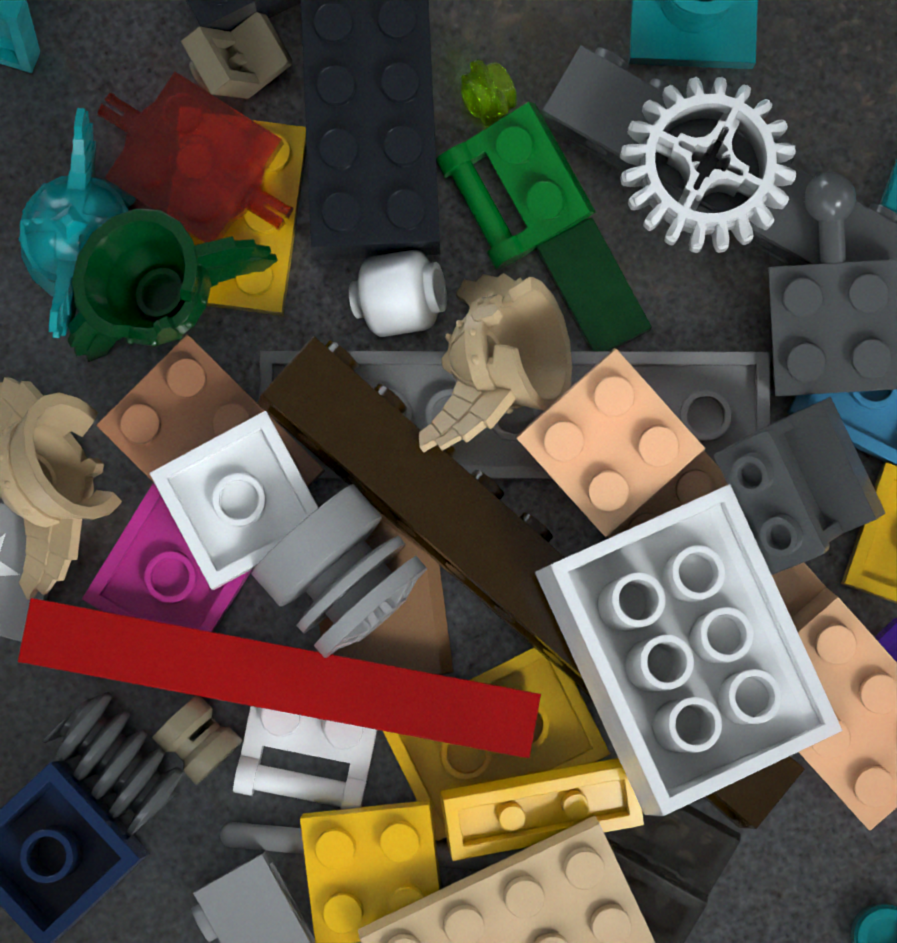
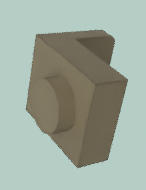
[181,12,292,99]

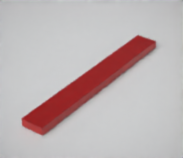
[18,598,541,758]

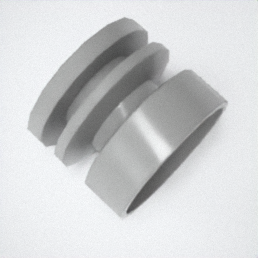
[251,484,428,658]

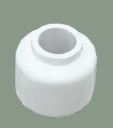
[349,250,447,337]

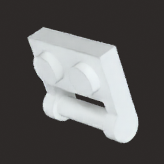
[233,706,377,809]

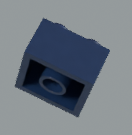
[0,760,150,943]

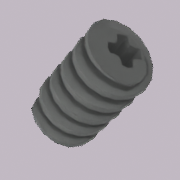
[42,692,183,837]

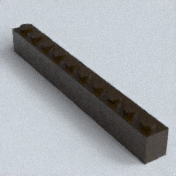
[257,336,805,829]

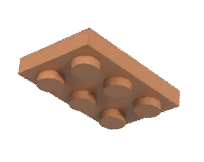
[96,334,325,488]

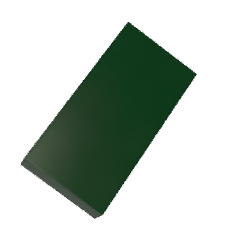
[536,217,652,352]

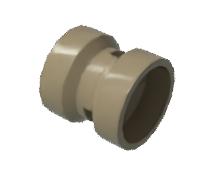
[152,696,243,785]

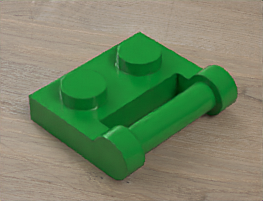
[436,102,596,270]

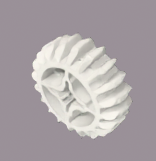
[620,77,796,253]

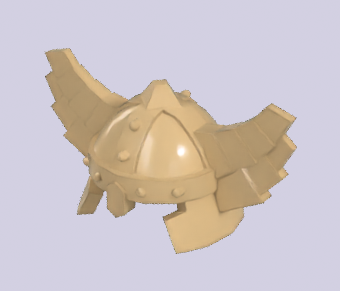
[419,273,572,452]
[0,377,122,600]

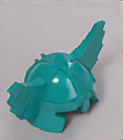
[18,108,136,338]

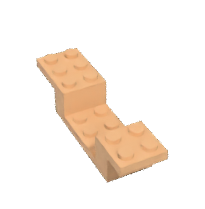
[516,348,897,831]

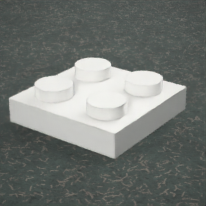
[150,411,319,590]

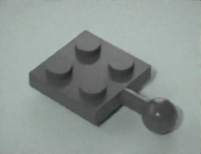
[768,172,897,396]

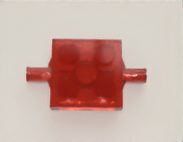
[97,71,293,243]

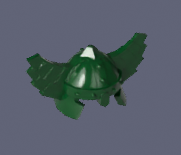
[68,209,278,362]

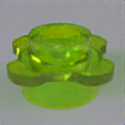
[461,59,517,127]

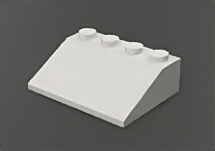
[535,484,843,816]

